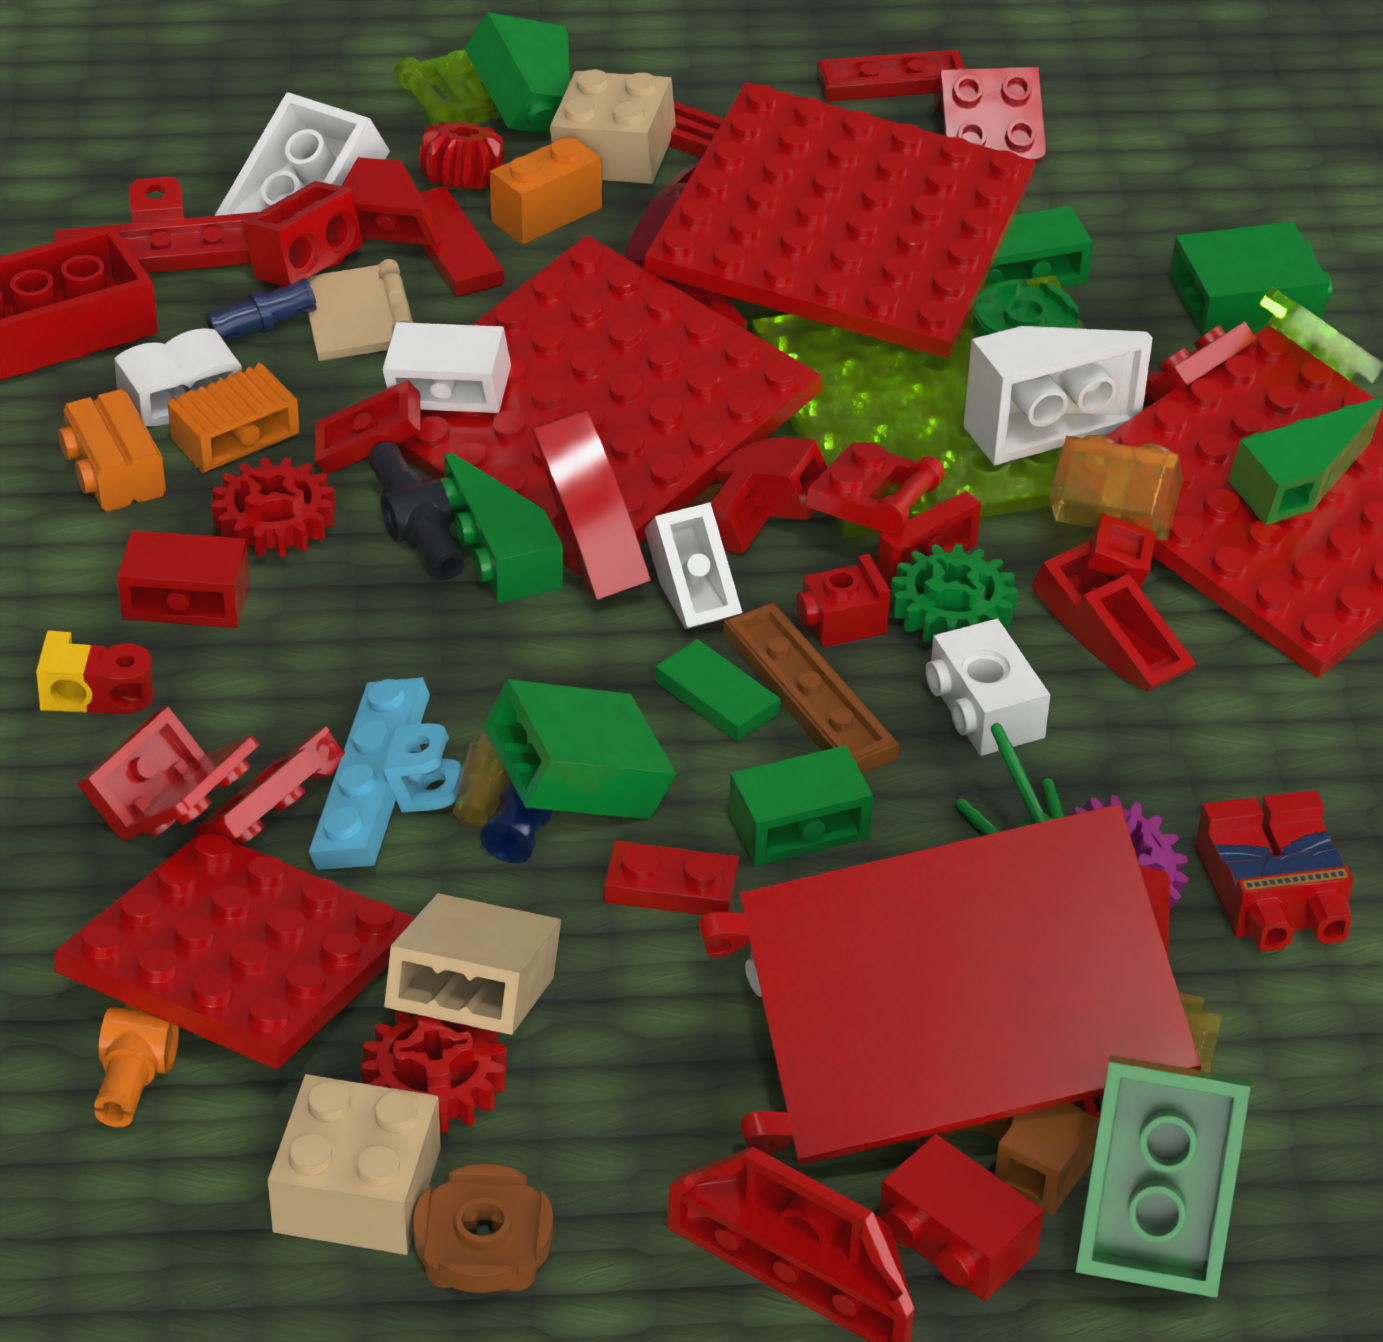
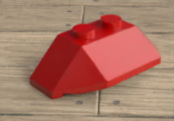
[668,1146,914,1342]

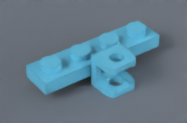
[308,677,464,870]

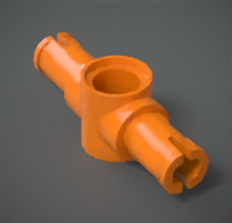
[94,1003,179,1127]

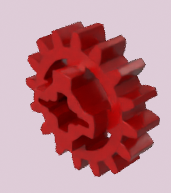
[211,457,336,557]
[361,1010,507,1133]

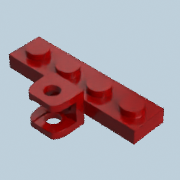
[54,176,259,273]

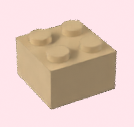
[550,69,676,184]
[267,1074,441,1255]

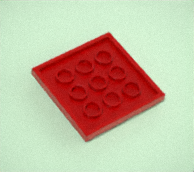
[54,831,415,1070]

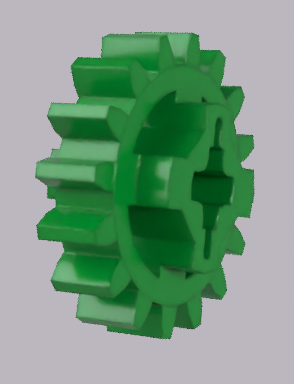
[890,544,1018,643]

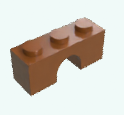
[907,1103,1099,1216]

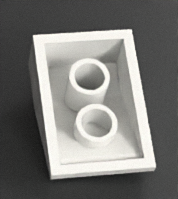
[215,92,390,216]
[963,326,1153,465]

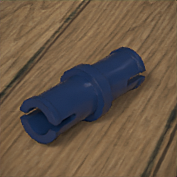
[205,278,317,342]

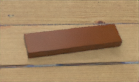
[723,602,899,774]

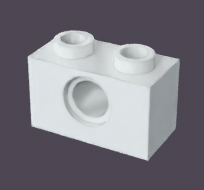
[926,618,1050,756]

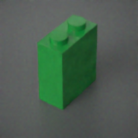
[1170,221,1332,336]
[483,679,676,820]

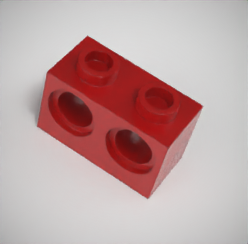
[242,180,363,288]

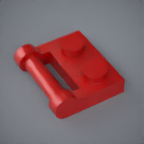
[806,441,945,534]

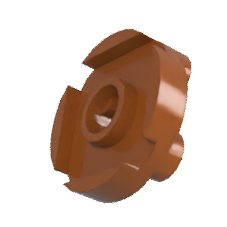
[413,1164,553,1293]

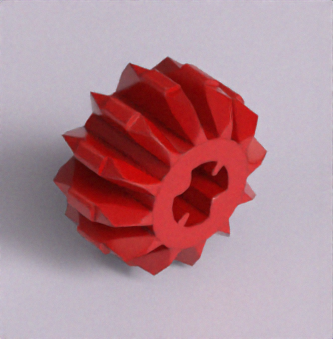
[418,120,505,191]

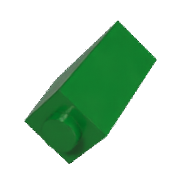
[464,12,570,134]

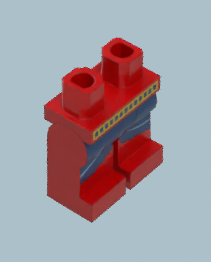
[1195,790,1353,952]

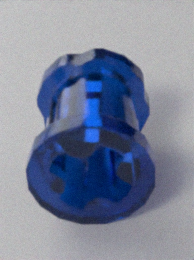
[480,782,554,864]

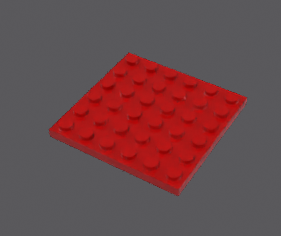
[643,82,1036,359]
[397,235,823,577]
[1055,325,1383,679]

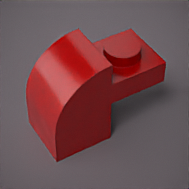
[711,437,827,554]

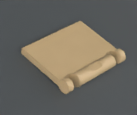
[307,259,413,361]

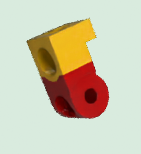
[36,631,154,714]

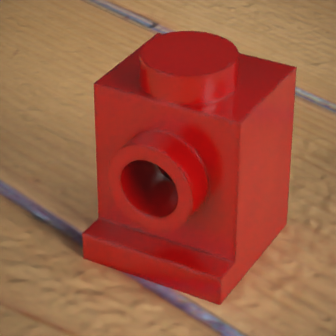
[796,554,890,648]

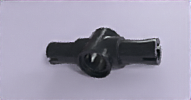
[368,442,465,580]

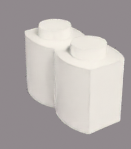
[114,328,242,426]

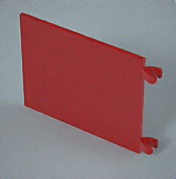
[699,804,1202,1166]

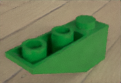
[1228,397,1383,526]
[438,453,563,603]

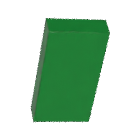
[655,639,781,742]

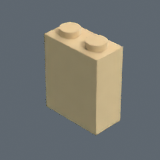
[384,893,561,1035]

